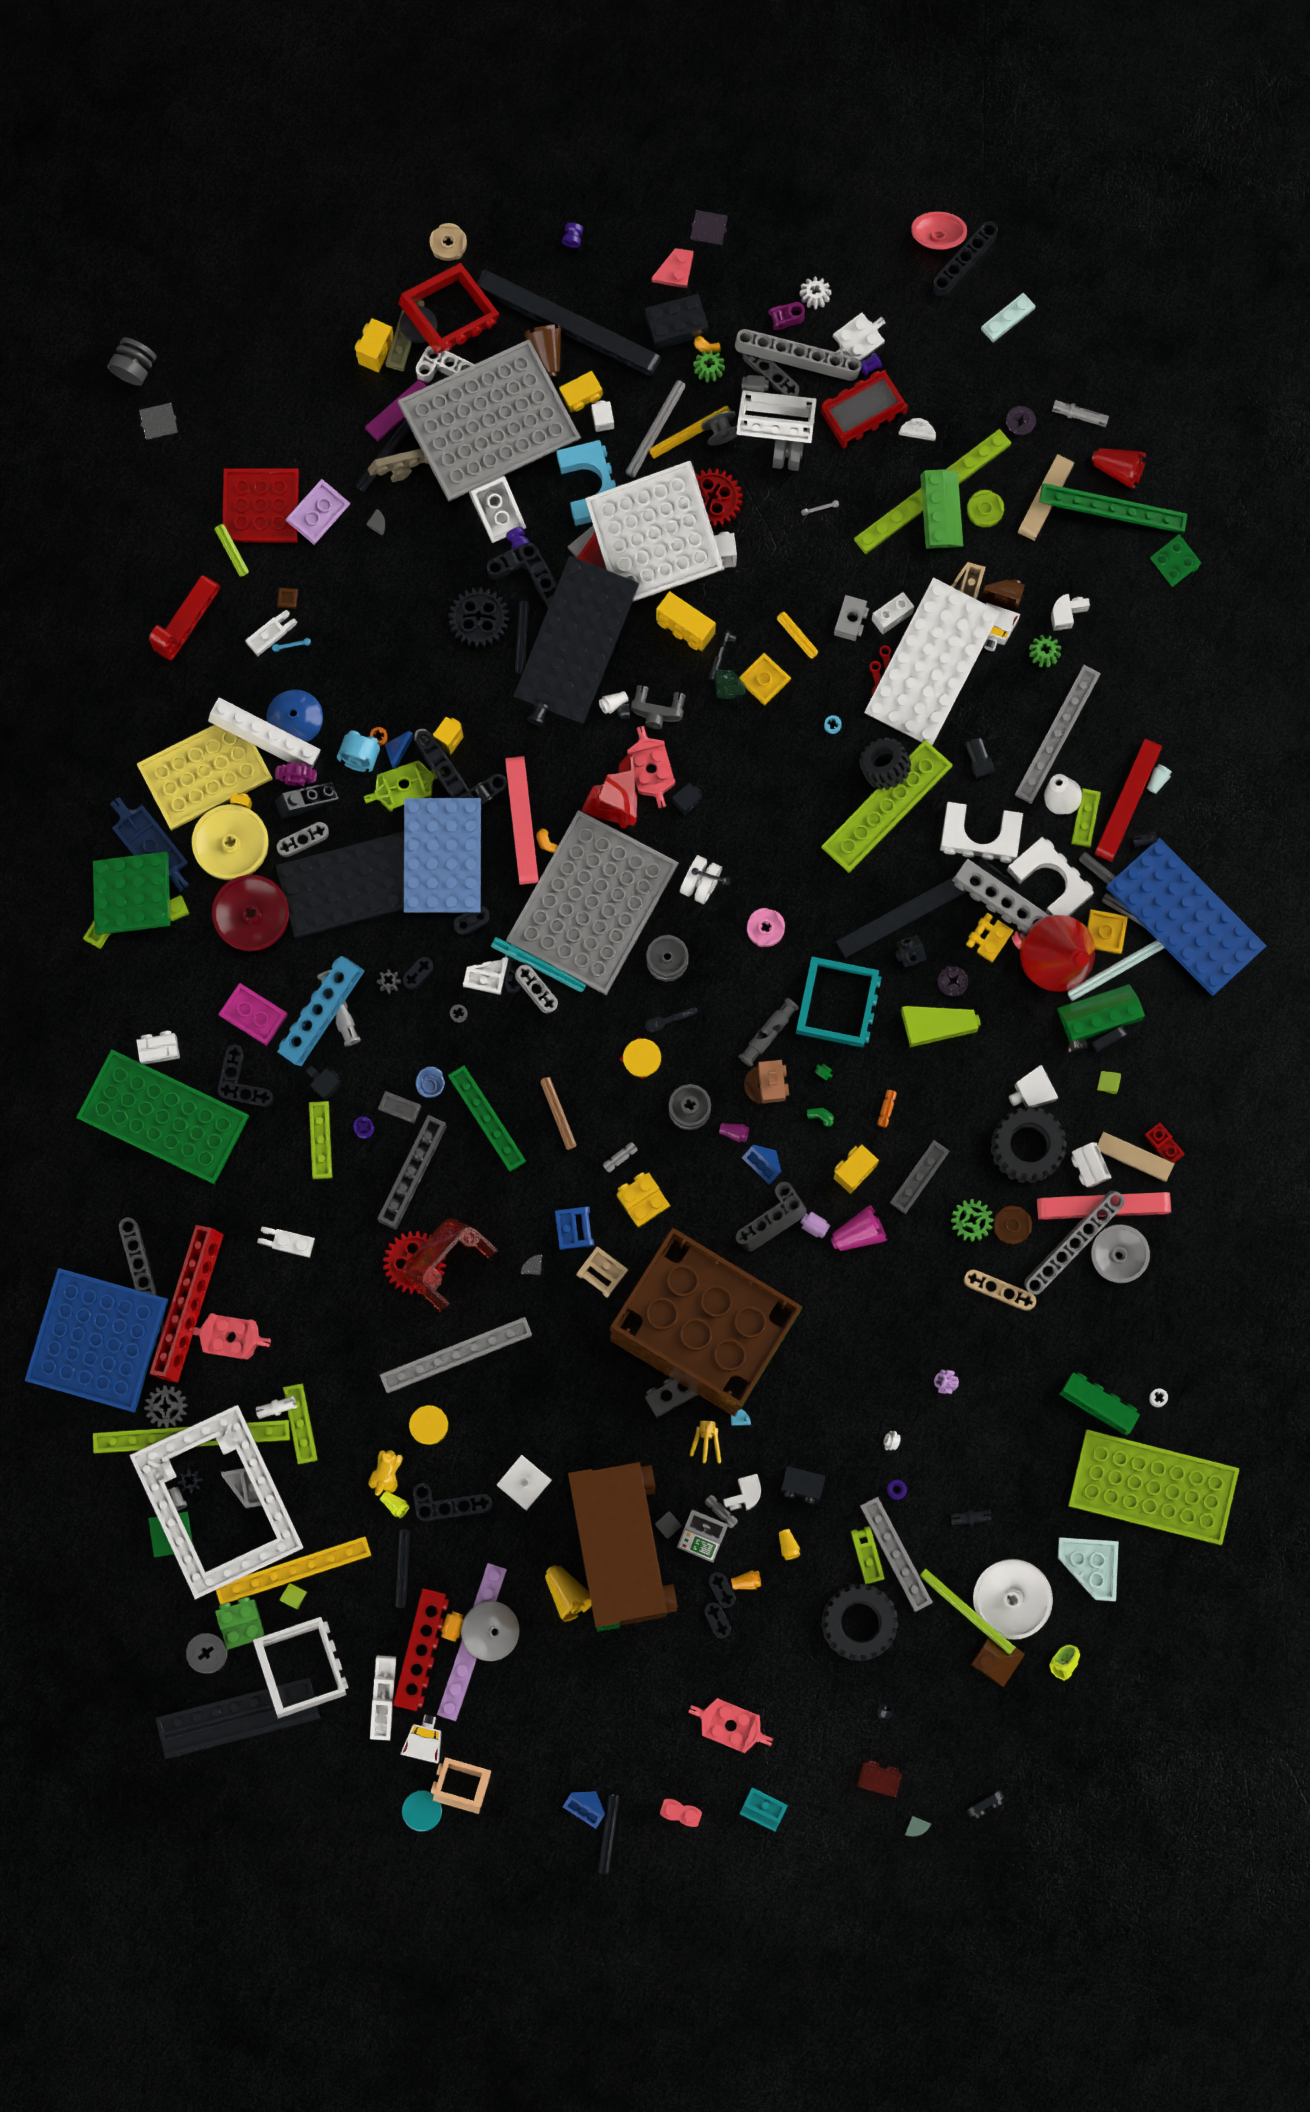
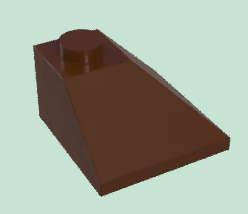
[981,579,1025,611]
[970,1637,1025,1687]

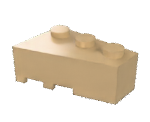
[951,562,986,599]

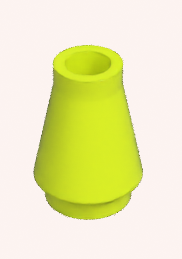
[380,1491,410,1518]

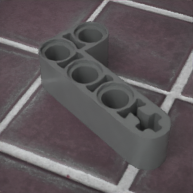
[736,1182,806,1252]

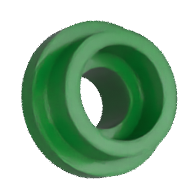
[815,1063,833,1080]

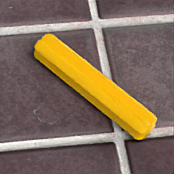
[777,612,818,659]

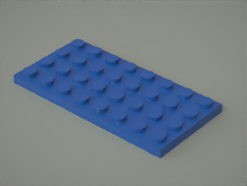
[1106,838,1266,996]

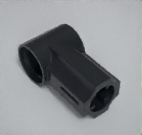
[966,738,994,778]

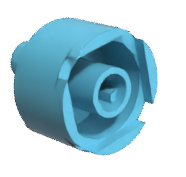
[337,730,380,772]

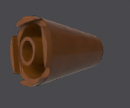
[524,325,561,378]

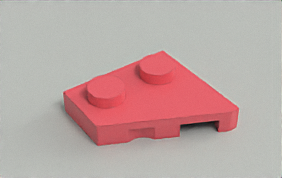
[652,248,693,288]

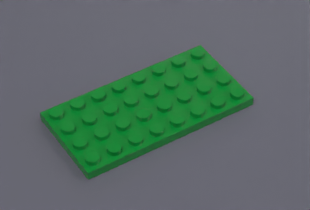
[76,1049,249,1185]

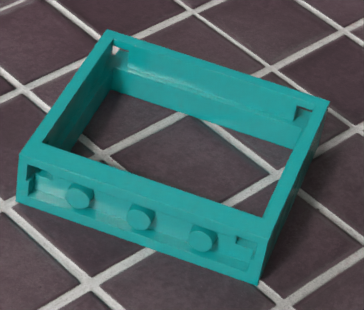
[796,957,882,1048]

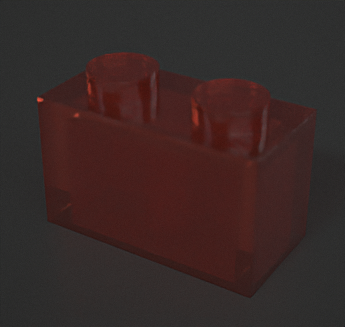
[857,1760,902,1797]

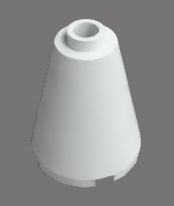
[1044,774,1082,815]

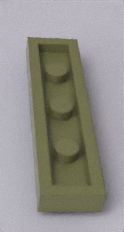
[385,300,425,372]

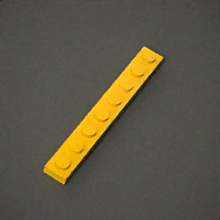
[216,1537,372,1605]

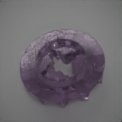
[1006,406,1036,436]
[938,966,968,996]

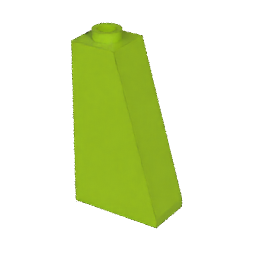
[901,1006,981,1047]

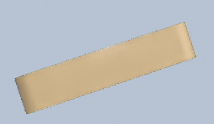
[1018,455,1074,541]

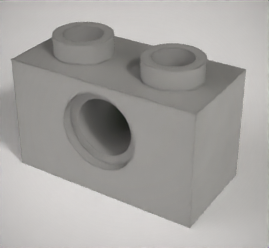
[834,595,869,641]

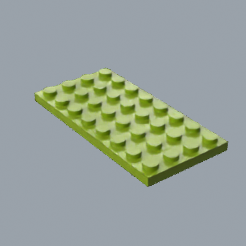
[1068,1430,1239,1545]

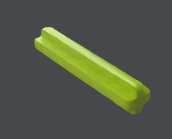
[215,524,249,577]

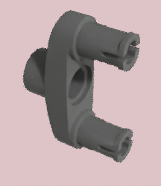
[630,685,686,729]

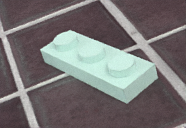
[981,293,1035,342]

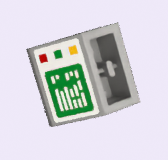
[677,1510,728,1562]

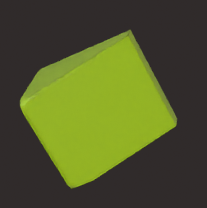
[1097,1071,1121,1094]
[280,1583,307,1610]

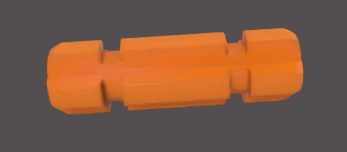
[877,1090,897,1127]

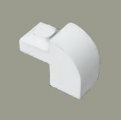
[1051,594,1090,631]
[723,1474,761,1511]

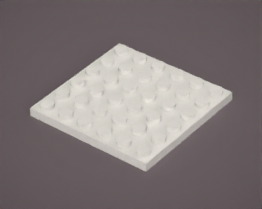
[585,461,724,602]

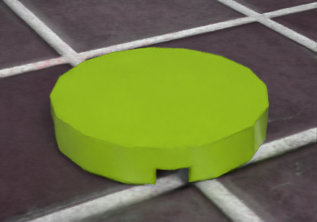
[967,490,1004,527]

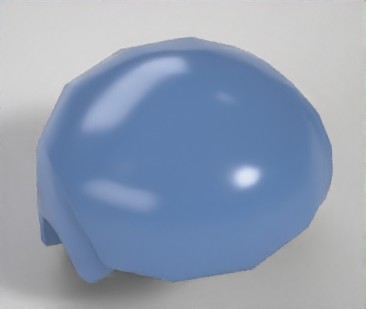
[416,1067,445,1098]

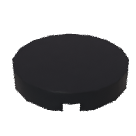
[400,306,437,343]

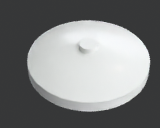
[973,1559,1053,1639]

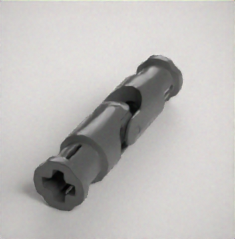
[738,998,799,1067]

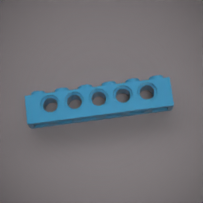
[277,956,365,1066]

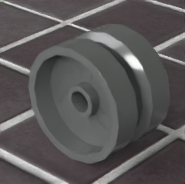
[772,439,804,471]
[646,935,688,982]
[669,1084,711,1130]

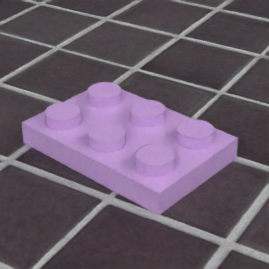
[286,479,350,545]

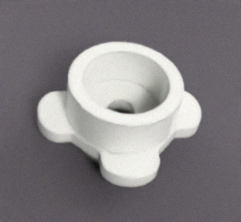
[884,1431,900,1450]

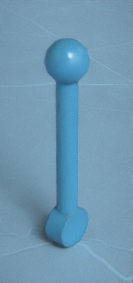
[272,638,311,652]

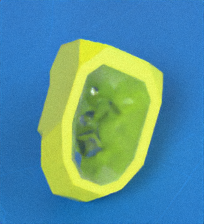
[1049,1645,1080,1681]

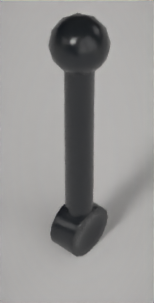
[692,868,730,885]

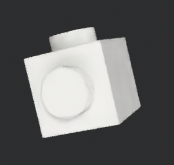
[592,401,614,432]

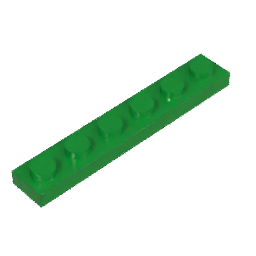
[448,1066,526,1172]

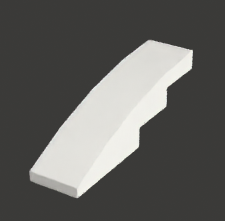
[370,1655,397,1740]

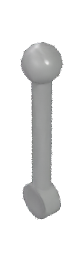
[801,500,839,515]

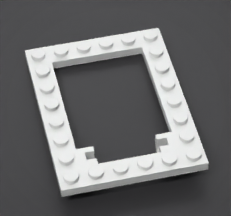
[130,1405,303,1599]

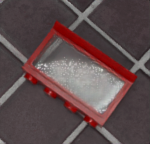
[821,370,908,449]

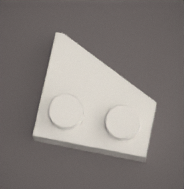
[463,957,508,995]

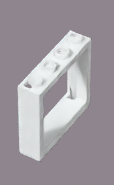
[737,390,816,443]
[253,1617,348,1718]

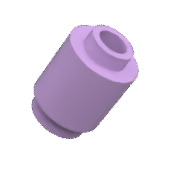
[800,1212,830,1238]

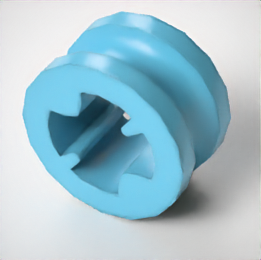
[824,716,841,734]

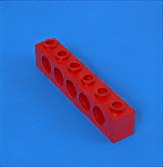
[393,1589,449,1711]

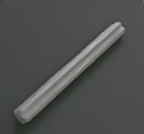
[626,380,685,478]

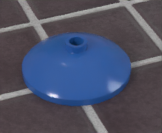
[266,690,323,742]

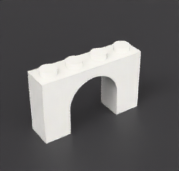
[940,802,1023,863]
[1007,837,1094,916]

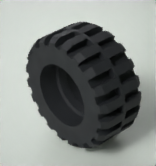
[991,1107,1066,1183]
[822,1584,898,1661]

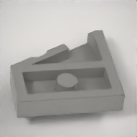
[221,1468,262,1508]

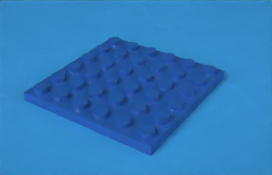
[25,1268,168,1412]

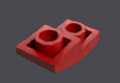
[1145,1123,1185,1163]

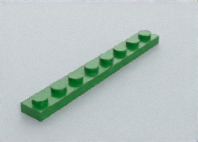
[1039,483,1187,533]

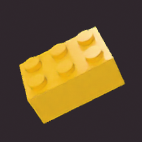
[656,591,716,651]

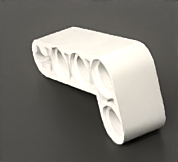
[416,346,475,383]

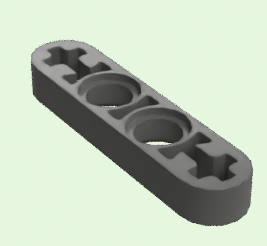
[743,353,799,397]

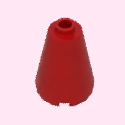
[1092,448,1146,488]

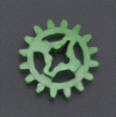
[951,1199,993,1242]

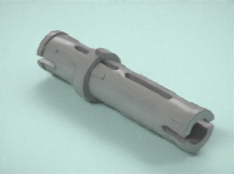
[1052,400,1109,427]

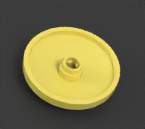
[192,804,269,880]

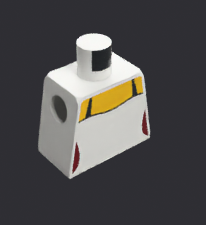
[984,603,1020,651]
[401,1715,441,1763]

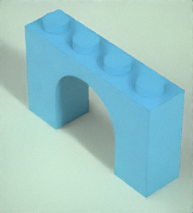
[557,440,616,526]

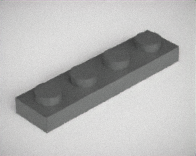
[890,1140,950,1214]

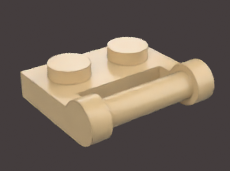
[576,1247,628,1298]

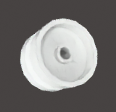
[680,855,722,904]

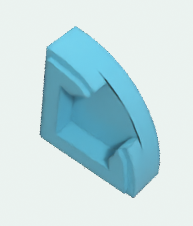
[731,1409,751,1426]

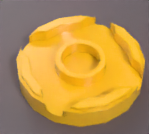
[623,1039,661,1077]
[409,1405,448,1445]

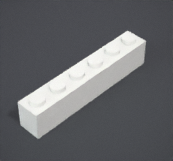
[208,698,320,768]

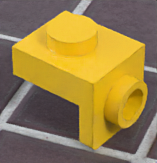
[230,792,252,810]

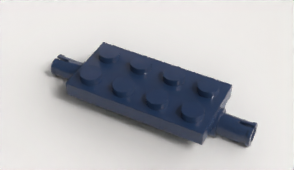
[110,797,189,892]

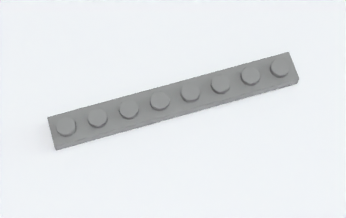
[1015,665,1101,804]
[380,1317,532,1394]

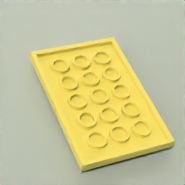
[137,725,273,831]

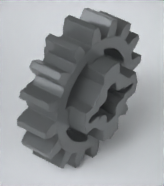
[145,1386,188,1428]

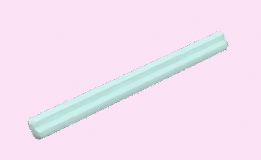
[1068,940,1165,1000]

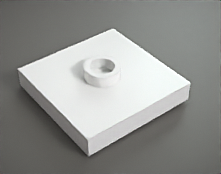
[497,1455,552,1511]

